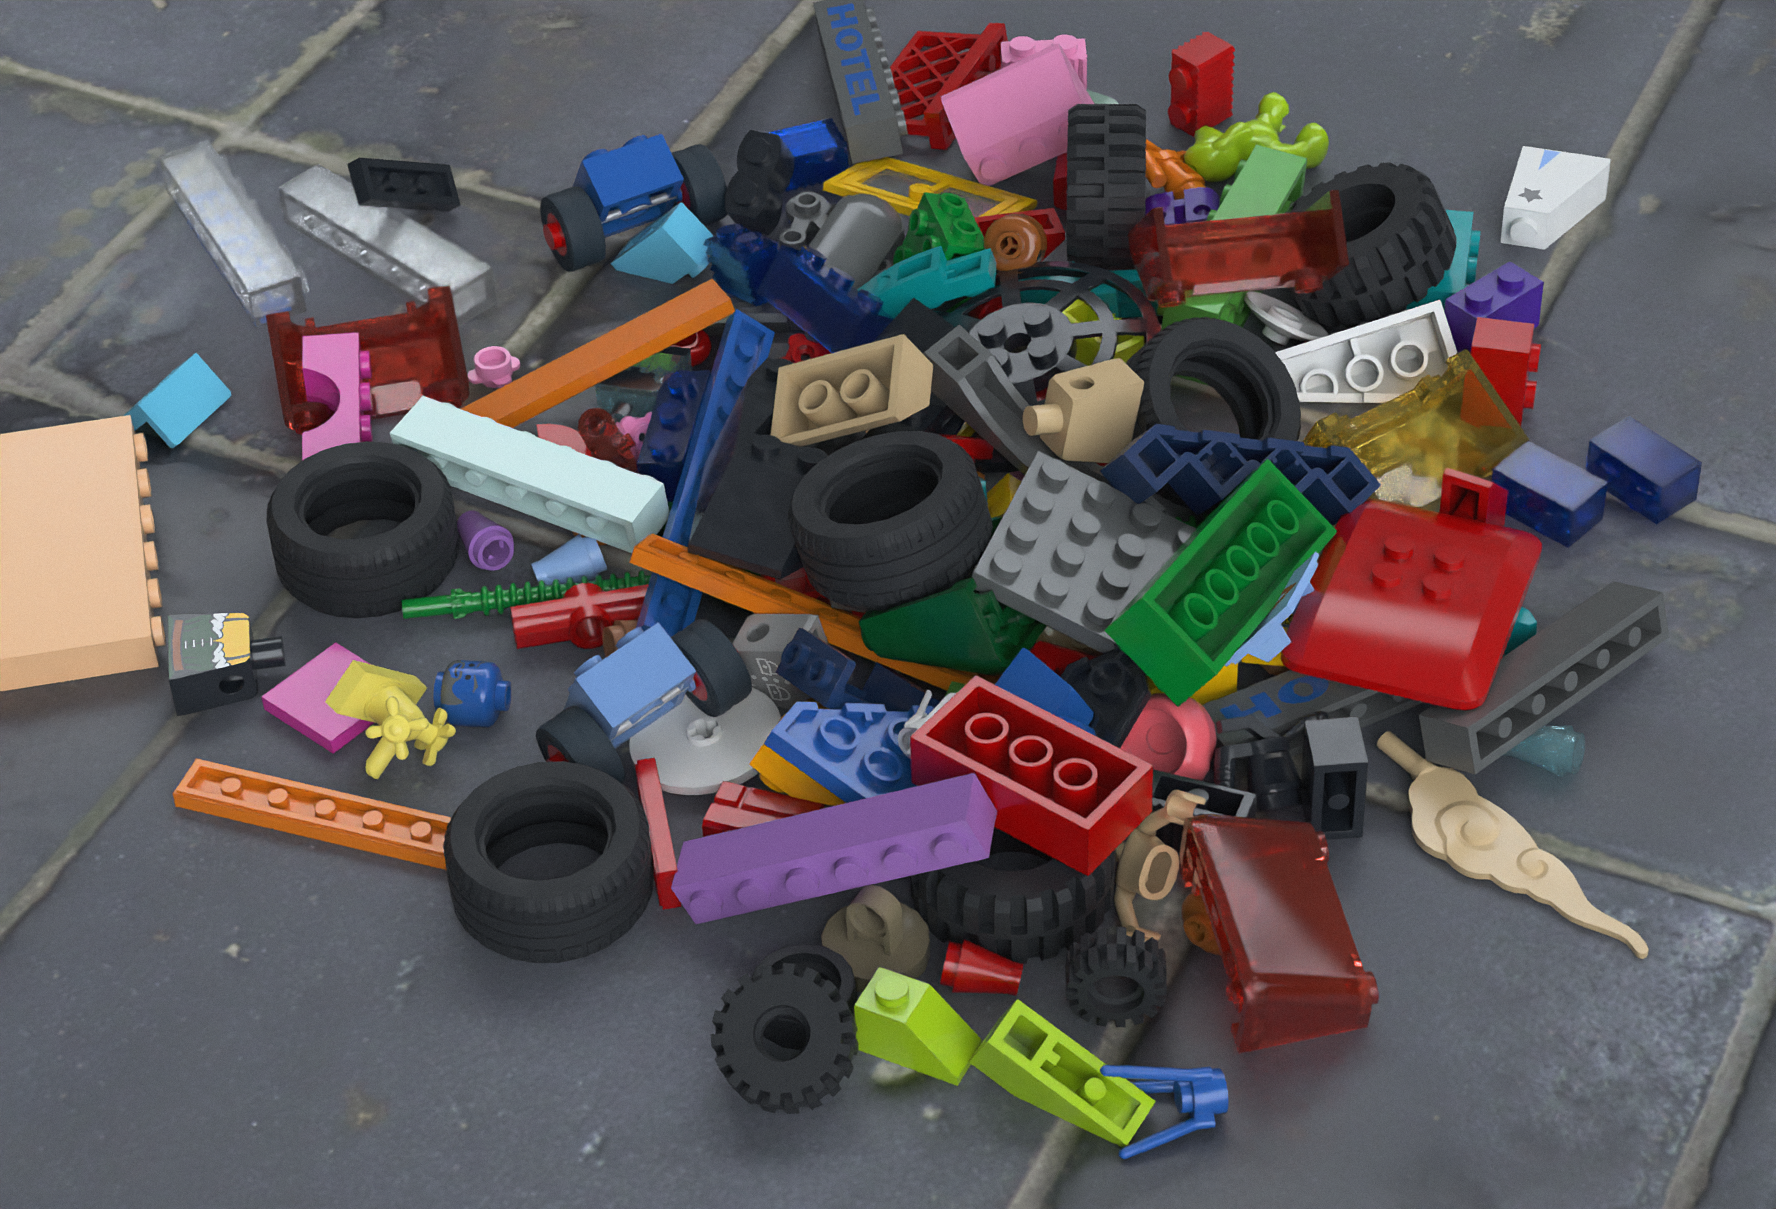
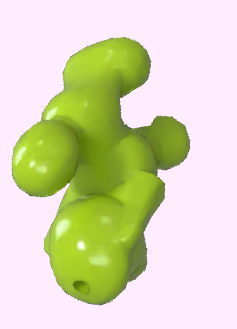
[1184,92,1329,182]

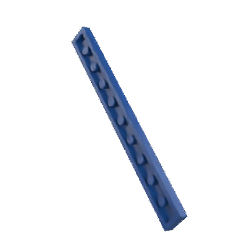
[636,309,775,637]

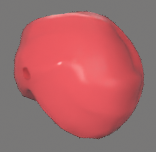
[1120,693,1217,781]

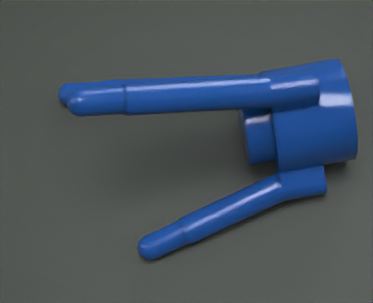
[1100,1065,1228,1159]

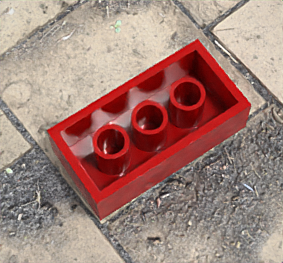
[910,676,1153,876]

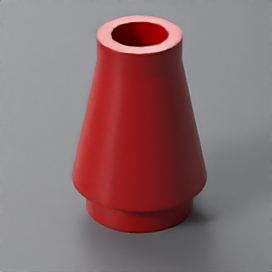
[940,939,1024,996]

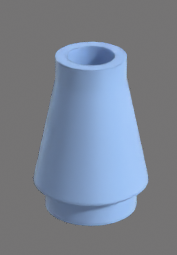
[531,534,607,585]

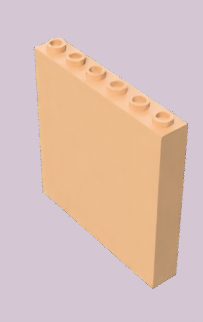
[0,415,166,692]

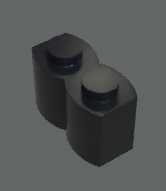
[725,130,794,235]

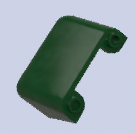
[858,514,1047,676]

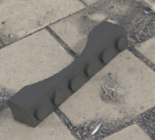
[924,325,1166,514]

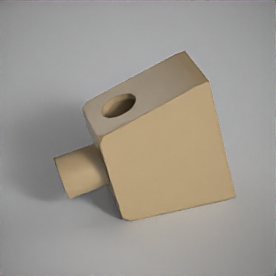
[1023,358,1144,463]

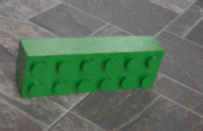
[1104,459,1337,707]

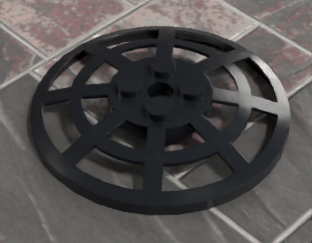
[931,261,1162,473]

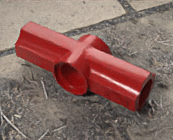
[510,583,649,649]

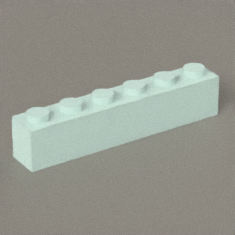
[390,396,670,553]

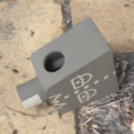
[728,614,829,710]

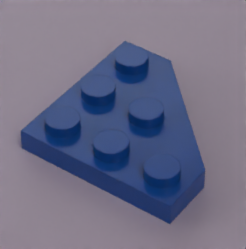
[764,701,934,803]

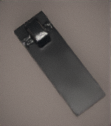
[347,157,461,212]

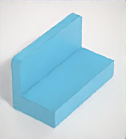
[123,353,231,448]

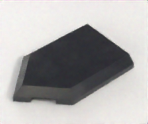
[1060,643,1152,748]

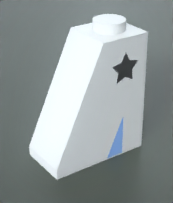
[1501,146,1611,250]

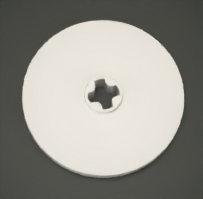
[629,687,781,795]

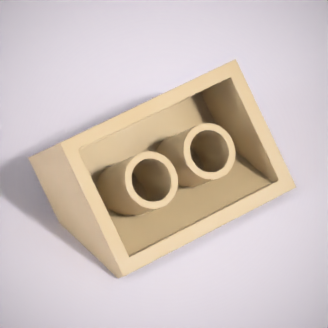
[770,334,933,447]

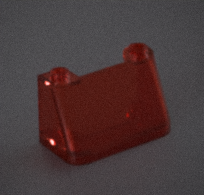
[266,285,470,435]
[1179,814,1379,1053]

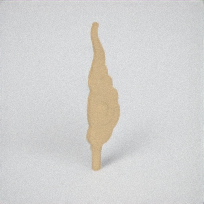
[1377,731,1649,959]

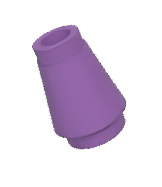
[457,510,514,571]

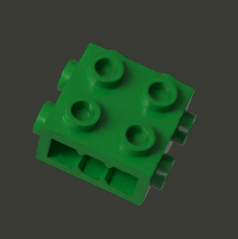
[893,192,985,313]

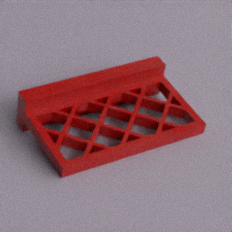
[890,23,1008,150]

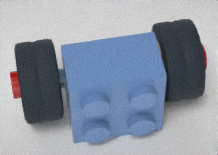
[536,619,752,784]

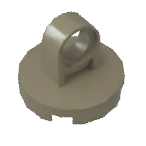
[821,885,931,993]

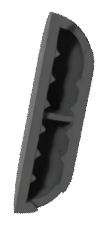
[788,194,902,330]

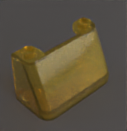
[1302,349,1531,509]

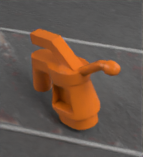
[1146,140,1206,200]

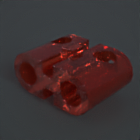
[578,408,647,475]

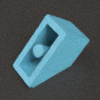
[611,202,718,284]

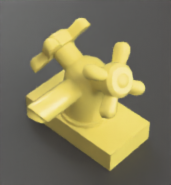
[325,660,456,779]

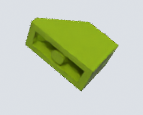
[854,967,982,1086]

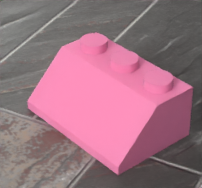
[941,43,1094,186]

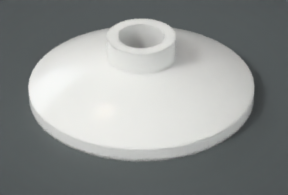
[1244,291,1328,345]

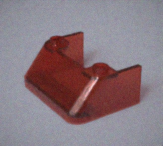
[1128,190,1349,308]

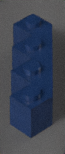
[1100,424,1381,526]

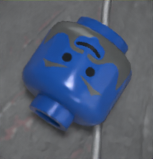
[433,660,512,728]

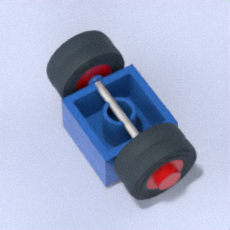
[540,134,727,272]

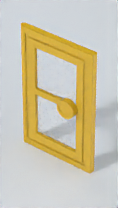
[823,157,1038,217]

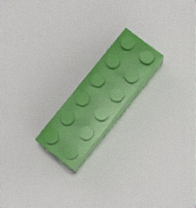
[1157,144,1307,386]

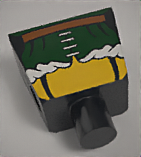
[168,613,286,716]

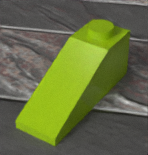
[969,999,1156,1148]

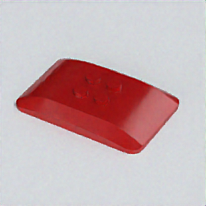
[1280,498,1542,710]

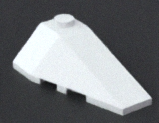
[1275,300,1468,404]

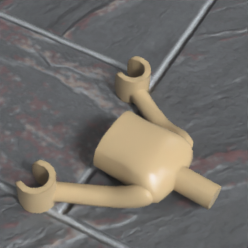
[1114,790,1206,941]

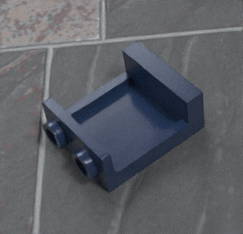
[775,628,941,712]

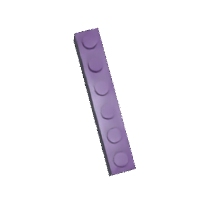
[671,773,997,924]

